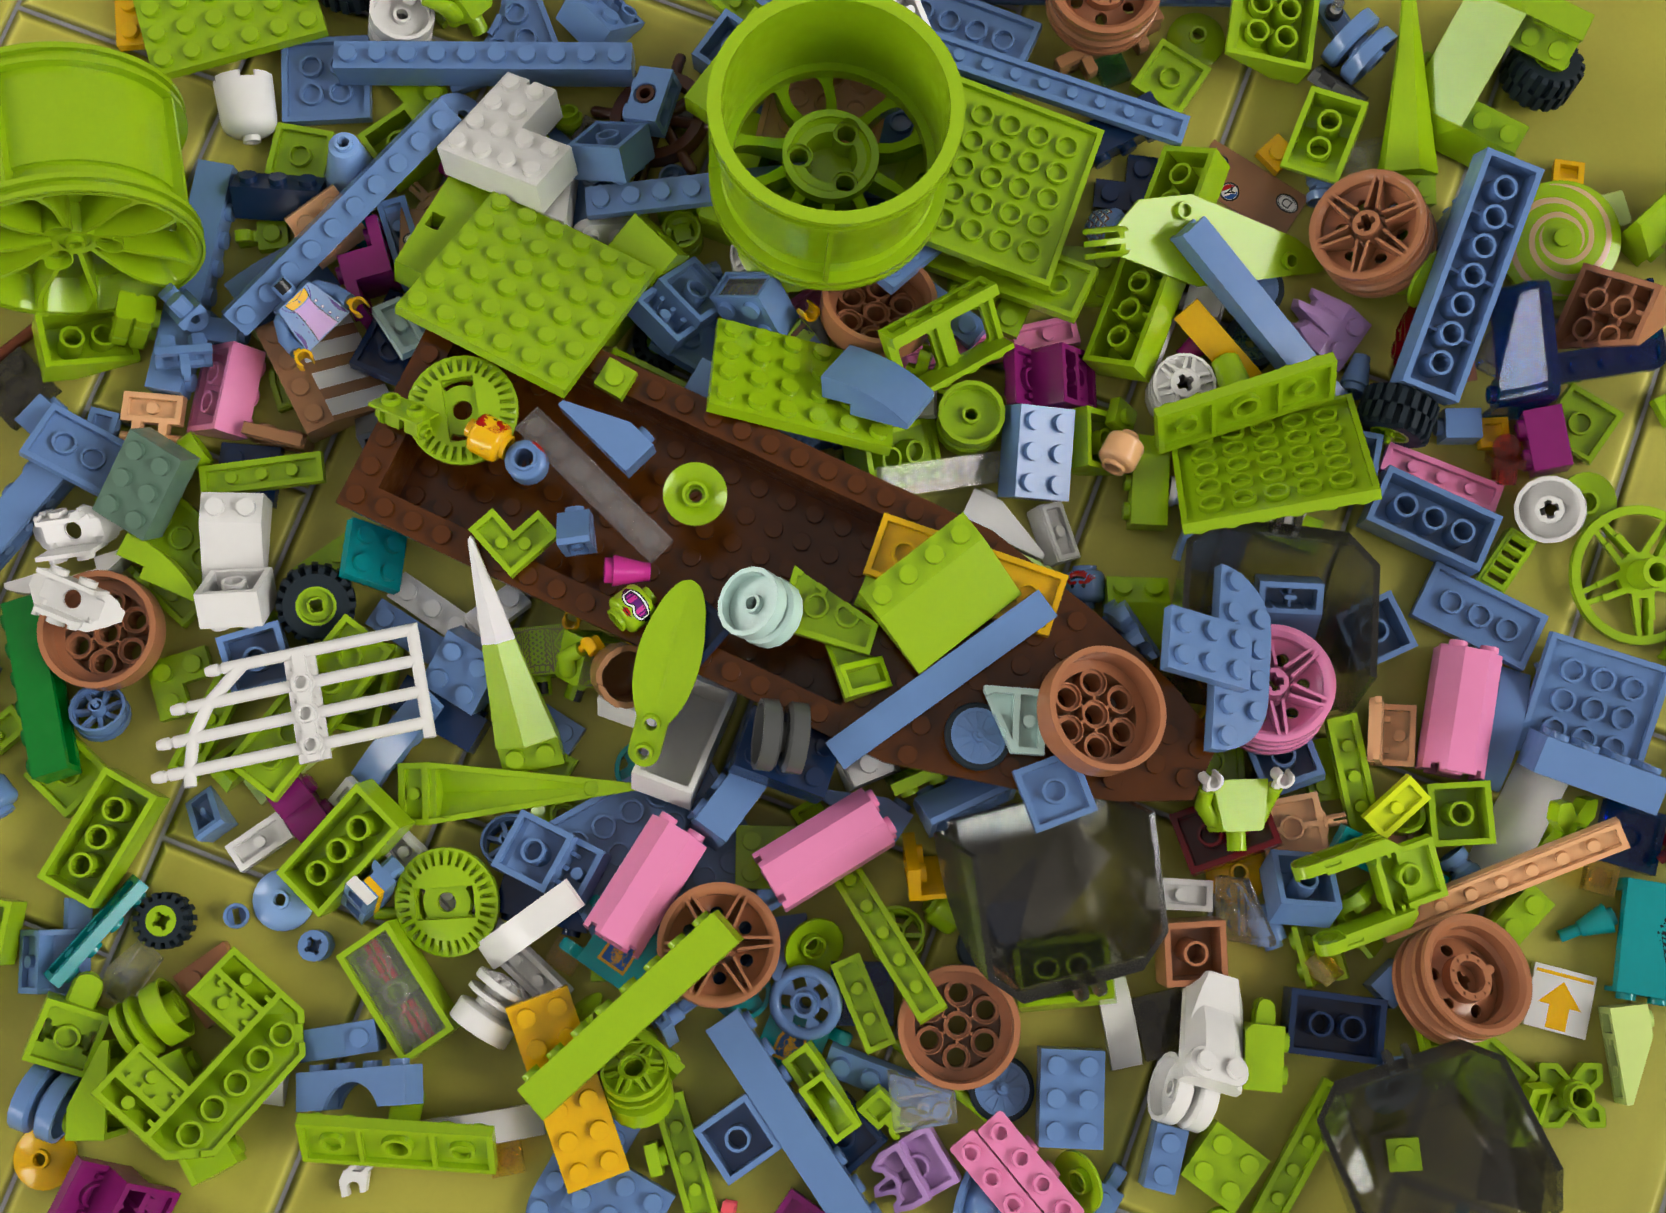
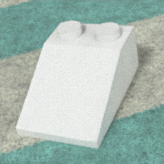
[199,492,273,581]

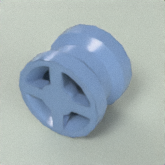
[297,929,335,962]

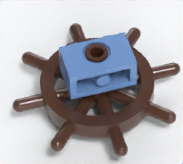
[590,53,708,181]

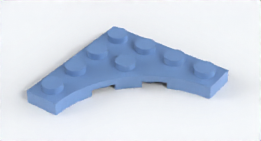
[450,0,558,94]

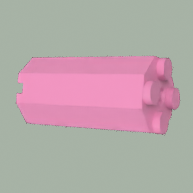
[1415,639,1503,781]
[752,788,897,912]
[583,811,707,960]

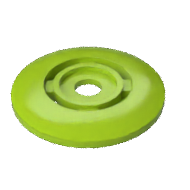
[408,355,519,466]
[395,847,500,957]

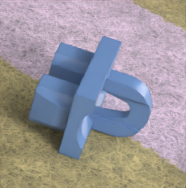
[158,283,209,333]
[154,332,213,382]

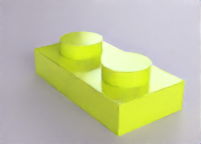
[1360,773,1431,839]

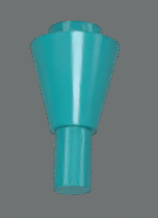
[1556,903,1619,942]

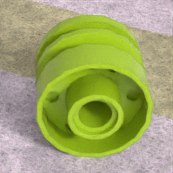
[108,978,196,1056]
[600,1040,674,1129]

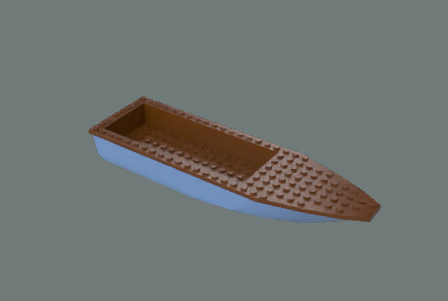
[336,329,1214,802]

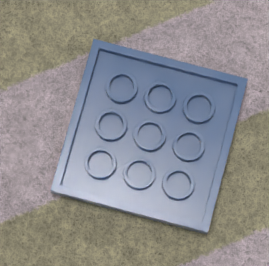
[1516,631,1666,761]

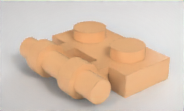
[119,391,188,443]

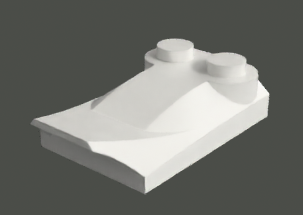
[1177,970,1249,1097]

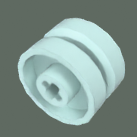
[718,566,803,649]

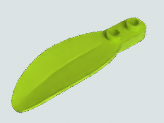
[628,580,706,767]

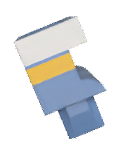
[341,855,405,925]

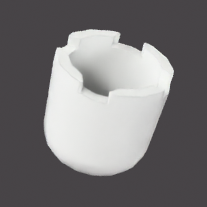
[213,69,278,145]

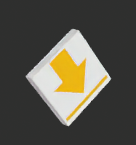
[1521,961,1597,1040]

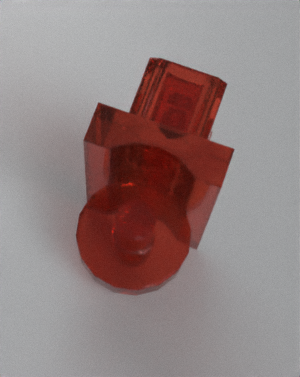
[1484,433,1527,485]

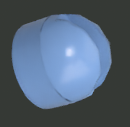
[223,903,250,929]

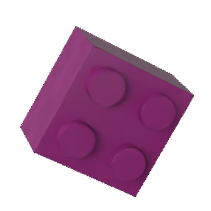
[1514,403,1574,478]

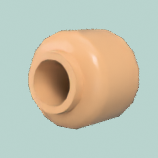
[1099,429,1144,476]

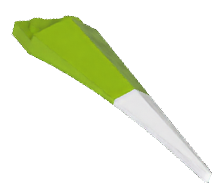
[468,535,566,771]

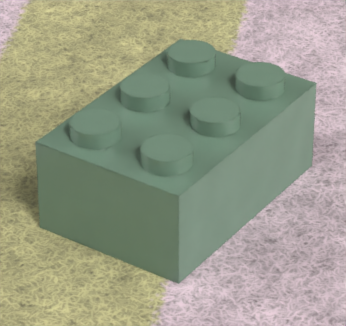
[92,427,200,541]

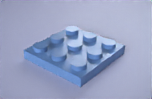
[281,35,373,126]

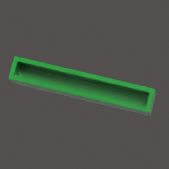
[0,595,82,784]

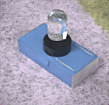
[1318,0,1351,40]

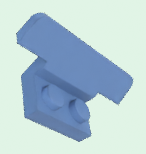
[18,898,93,996]

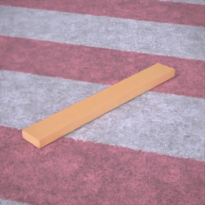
[1377,816,1631,943]

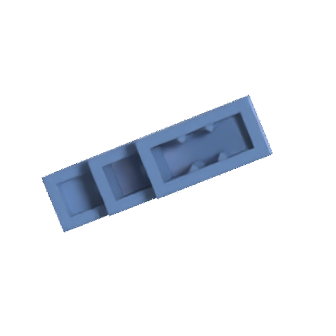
[351,691,444,787]

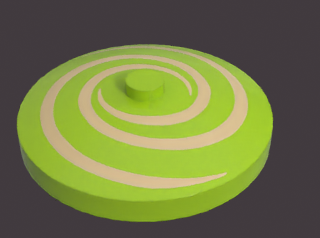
[1506,180,1621,302]

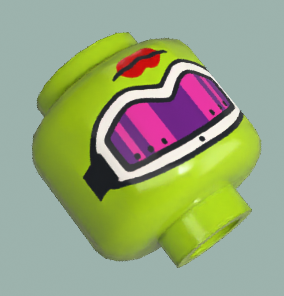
[607,584,657,632]

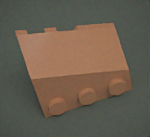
[1546,263,1666,350]

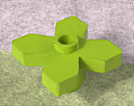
[1542,795,1598,845]
[1535,1062,1606,1128]

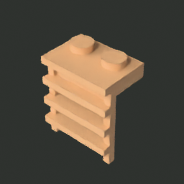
[1367,696,1417,768]

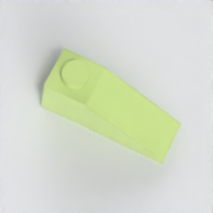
[1598,1002,1654,1106]

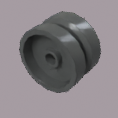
[751,698,811,775]

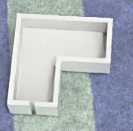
[437,72,578,213]
[597,675,737,810]

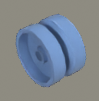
[1321,7,1398,86]
[7,1064,82,1144]

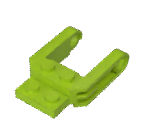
[1290,832,1449,957]

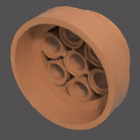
[819,268,938,358]
[37,570,166,691]
[1037,646,1167,777]
[897,964,1021,1090]

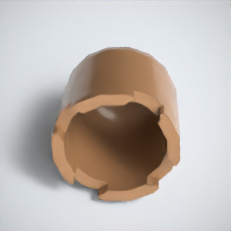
[590,642,638,709]

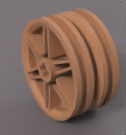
[1045,0,1161,56]
[1309,169,1438,298]
[657,882,781,1009]
[1392,913,1532,1048]

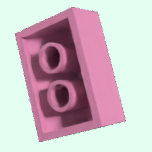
[186,341,266,441]

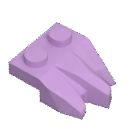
[1291,288,1372,372]
[871,1121,963,1213]

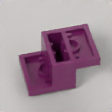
[335,214,403,329]
[1003,342,1097,409]
[47,1155,181,1213]

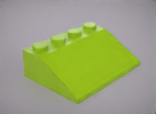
[1224,0,1320,84]
[858,512,1022,674]

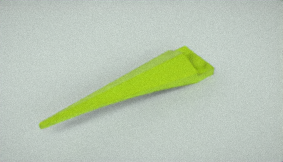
[1377,0,1438,207]
[397,762,636,825]

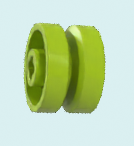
[935,380,1005,457]

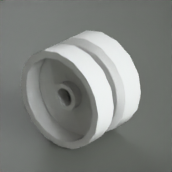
[368,0,435,41]
[1514,476,1587,543]
[1147,1051,1221,1133]

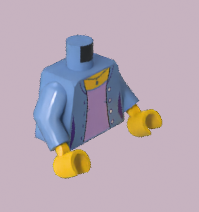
[271,276,370,371]

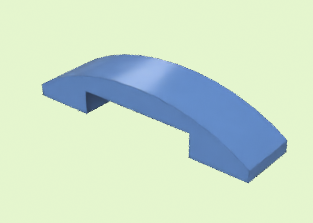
[1468,666,1531,792]

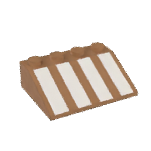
[255,314,389,444]

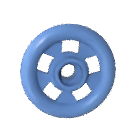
[769,965,843,1041]

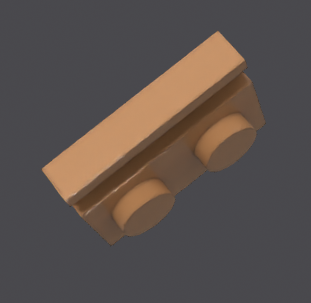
[241,421,315,453]

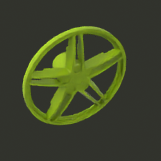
[1568,505,1666,645]

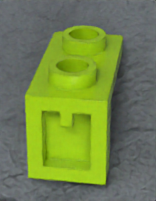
[1336,880,1384,959]

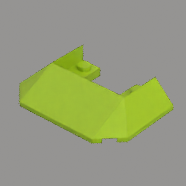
[1425,0,1595,167]
[90,946,306,1161]

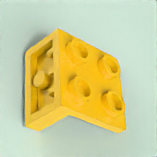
[902,832,972,902]

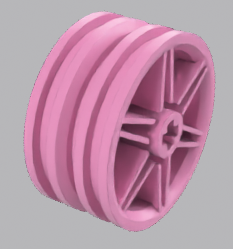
[1239,624,1336,755]

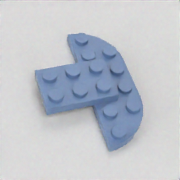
[1160,564,1271,753]
[526,1118,676,1213]

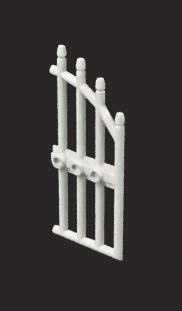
[151,622,437,789]

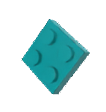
[339,517,407,595]

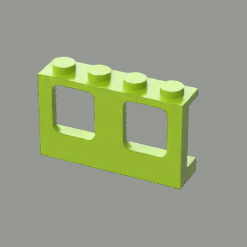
[877,275,1015,392]

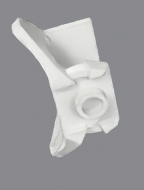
[32,504,123,565]
[29,564,125,632]

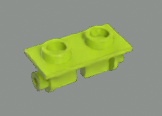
[368,392,439,440]

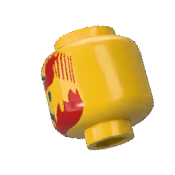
[464,414,515,462]

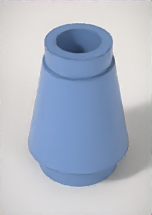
[1339,353,1371,400]

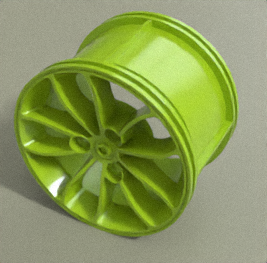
[707,0,965,291]
[0,41,206,316]

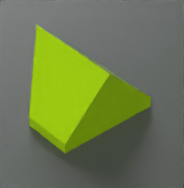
[824,643,893,703]

